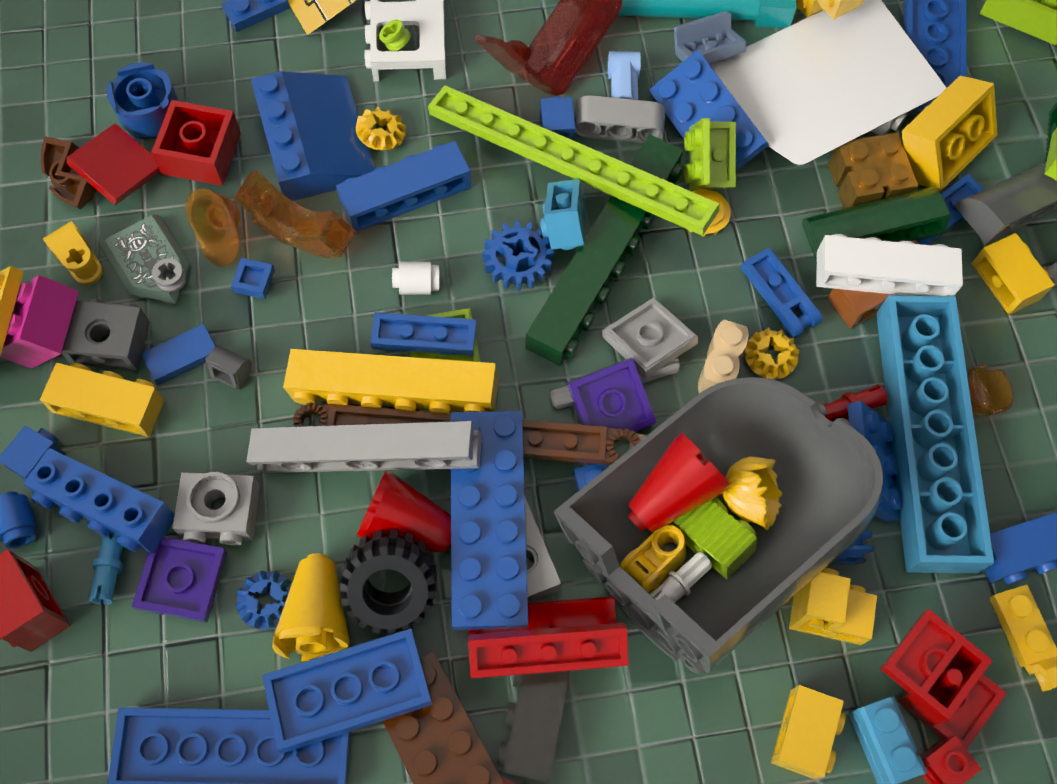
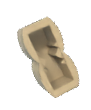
[698,320,749,394]

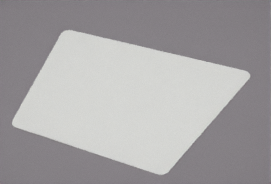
[710,0,946,165]

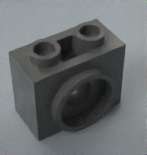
[61,299,150,371]

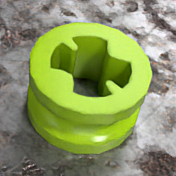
[379,19,411,51]

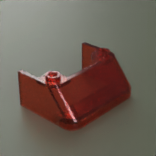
[474,0,622,96]

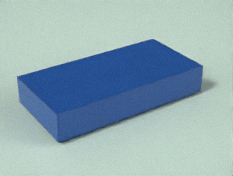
[141,324,216,385]

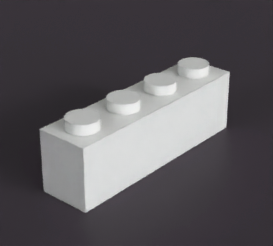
[816,234,963,296]

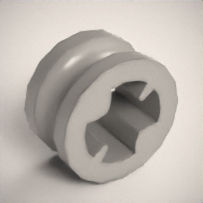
[152,258,187,292]

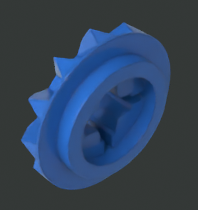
[235,570,292,630]

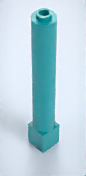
[573,0,797,28]

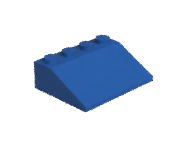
[251,71,375,203]

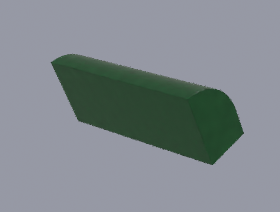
[802,186,950,263]

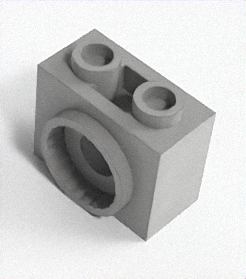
[172,472,261,546]

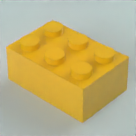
[902,75,998,191]

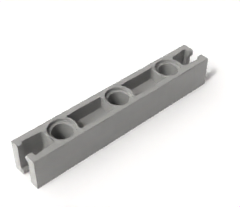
[246,421,482,473]

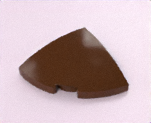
[41,136,97,209]

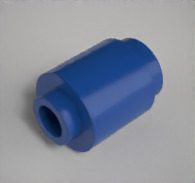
[0,491,37,548]

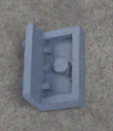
[674,11,746,64]

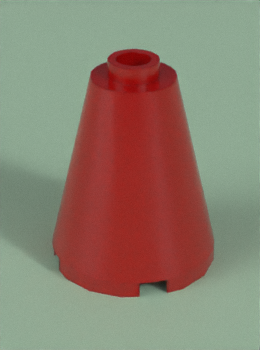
[627,433,731,533]
[356,470,451,554]

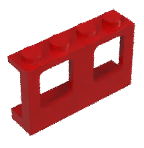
[468,596,629,678]

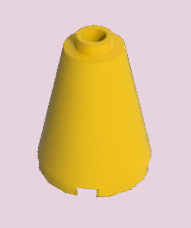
[272,553,350,662]

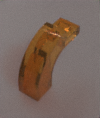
[234,171,356,258]

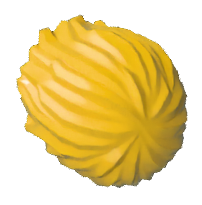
[723,457,783,530]

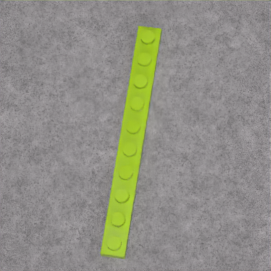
[428,85,719,236]

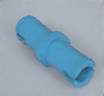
[88,533,124,605]

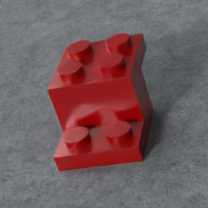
[880,608,1007,749]

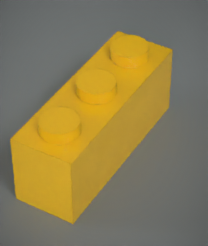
[40,363,164,437]

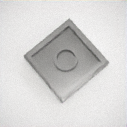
[602,297,698,378]

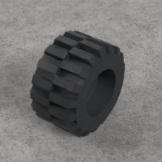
[340,529,436,635]

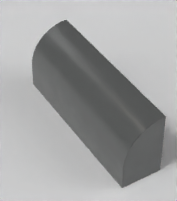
[954,161,1057,245]

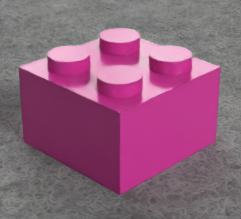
[0,275,79,368]

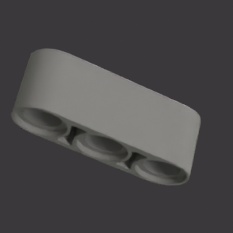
[575,95,666,143]

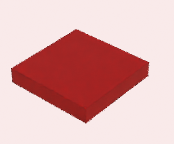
[66,123,160,206]

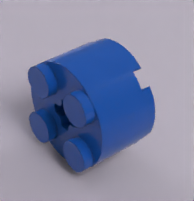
[107,62,179,139]

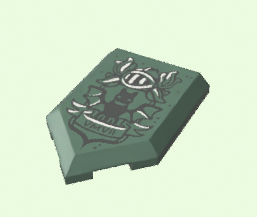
[101,215,190,305]

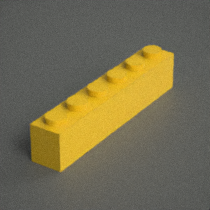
[283,349,499,414]

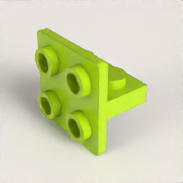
[684,118,736,191]

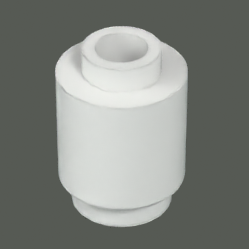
[392,261,439,295]

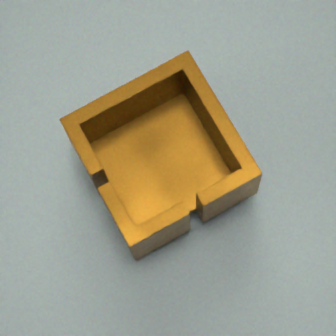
[828,132,918,208]

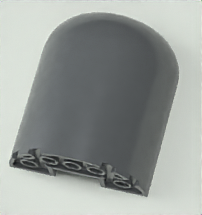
[554,377,883,674]

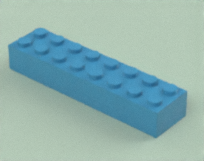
[876,295,994,573]

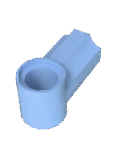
[608,51,641,100]

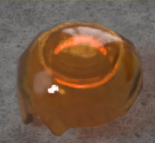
[967,364,1014,417]

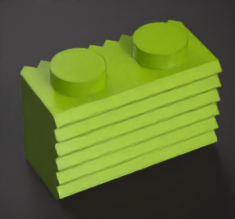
[672,498,757,580]

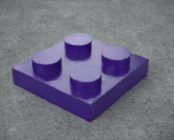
[566,358,657,432]
[131,537,227,623]

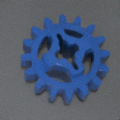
[482,221,554,291]

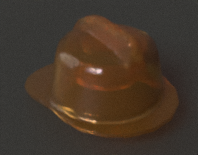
[186,188,241,266]

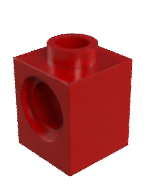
[919,735,982,784]

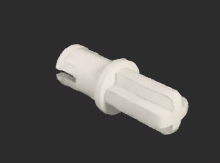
[650,552,712,603]

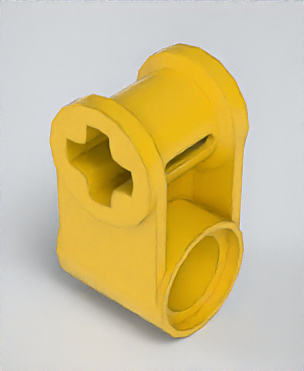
[43,221,103,285]
[620,525,686,594]

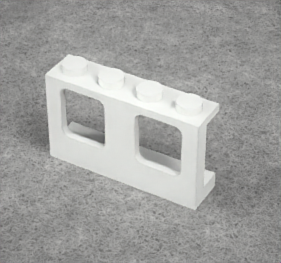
[365,0,446,81]

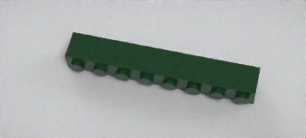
[525,134,684,366]

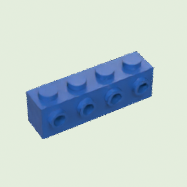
[23,448,175,554]

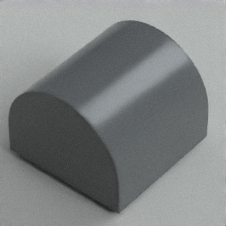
[205,346,252,390]

